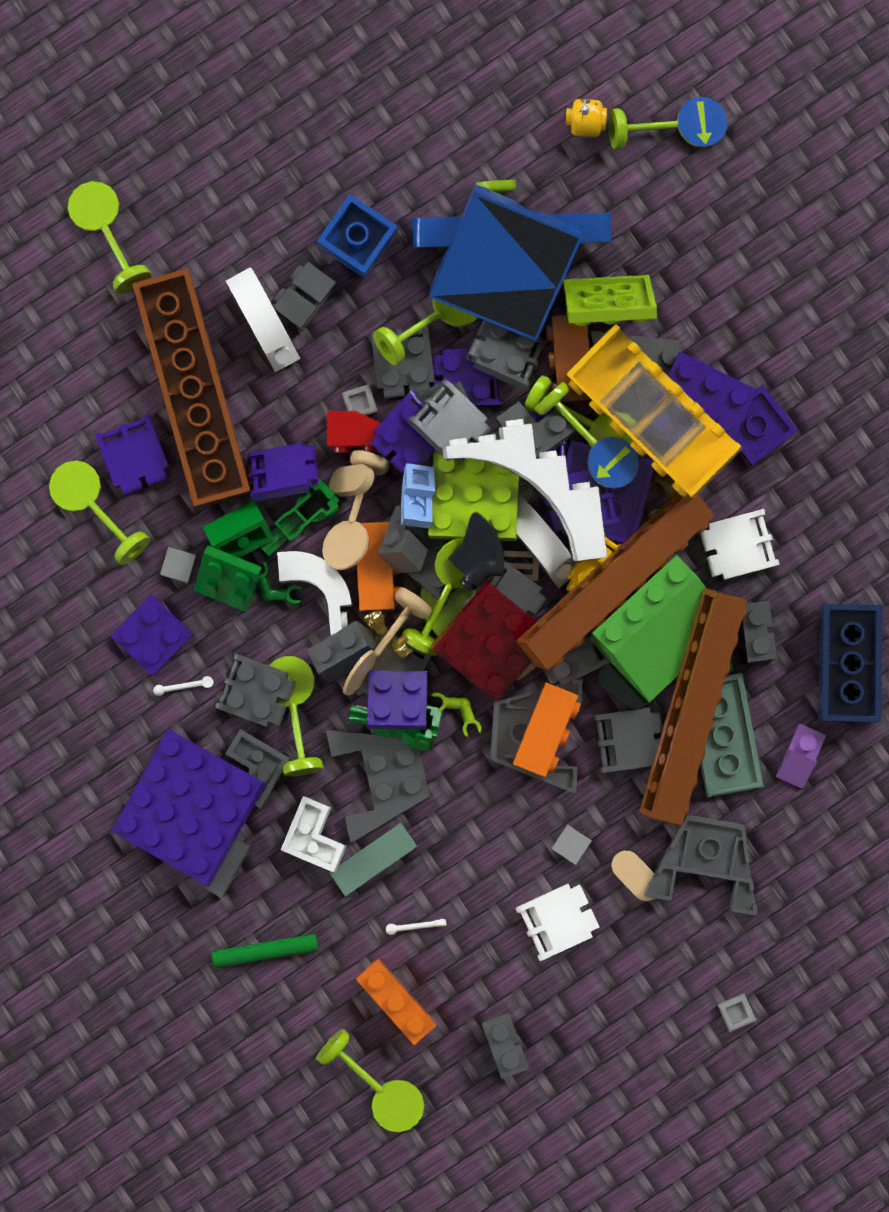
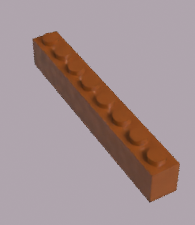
[516,493,715,670]
[639,588,747,825]

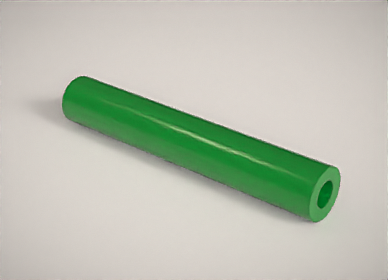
[212,934,318,968]

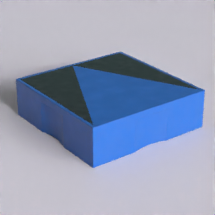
[429,184,583,341]

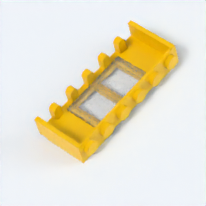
[567,324,742,499]

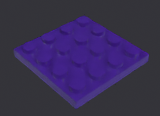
[112,729,266,887]

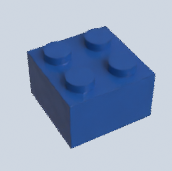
[317,194,398,280]

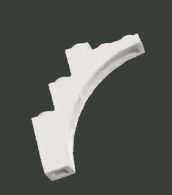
[442,419,607,561]

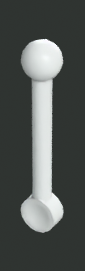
[153,676,214,696]
[386,919,447,935]

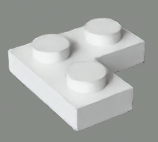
[281,796,346,873]

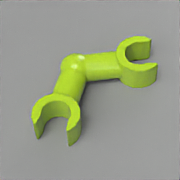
[432,693,482,737]

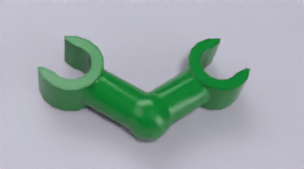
[258,561,302,605]

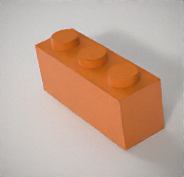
[357,522,399,612]
[512,683,581,777]
[356,958,436,1045]

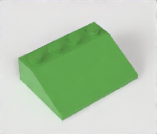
[589,555,706,703]

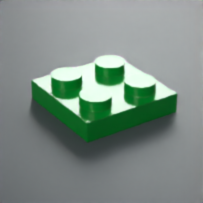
[194,546,262,612]

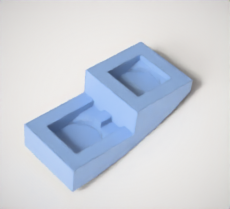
[401,463,435,528]

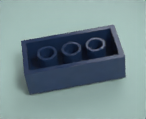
[818,604,883,723]

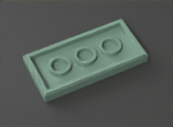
[700,673,764,797]

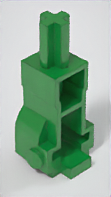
[261,479,340,557]
[349,704,442,751]

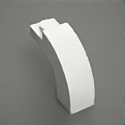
[226,267,301,372]
[517,494,576,588]
[277,551,352,635]

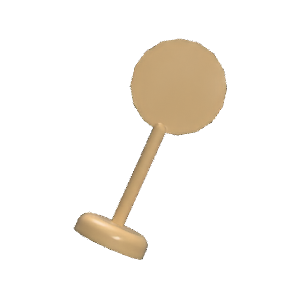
[322,451,390,570]
[343,587,432,696]

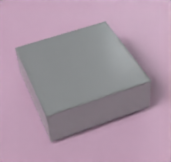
[342,384,378,416]
[160,547,197,583]
[551,824,592,865]
[717,993,756,1032]

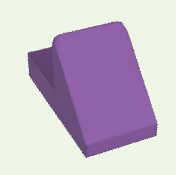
[775,724,826,789]

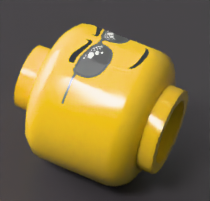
[565,99,607,138]

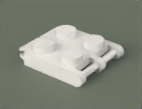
[700,509,780,580]
[515,884,599,961]

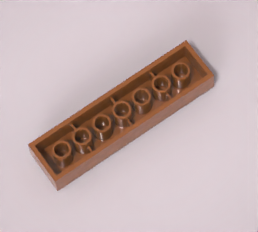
[132,268,251,510]

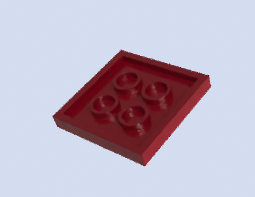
[430,580,537,702]

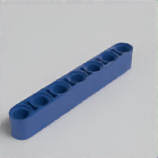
[412,213,612,247]

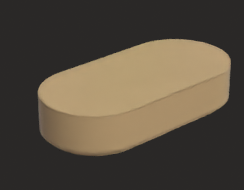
[329,464,374,497]
[611,851,655,901]

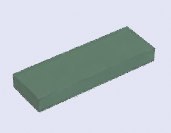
[329,823,417,896]

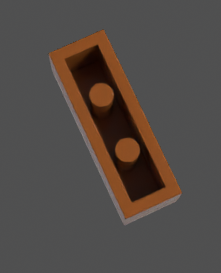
[546,315,592,405]

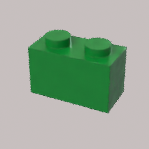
[203,501,275,558]

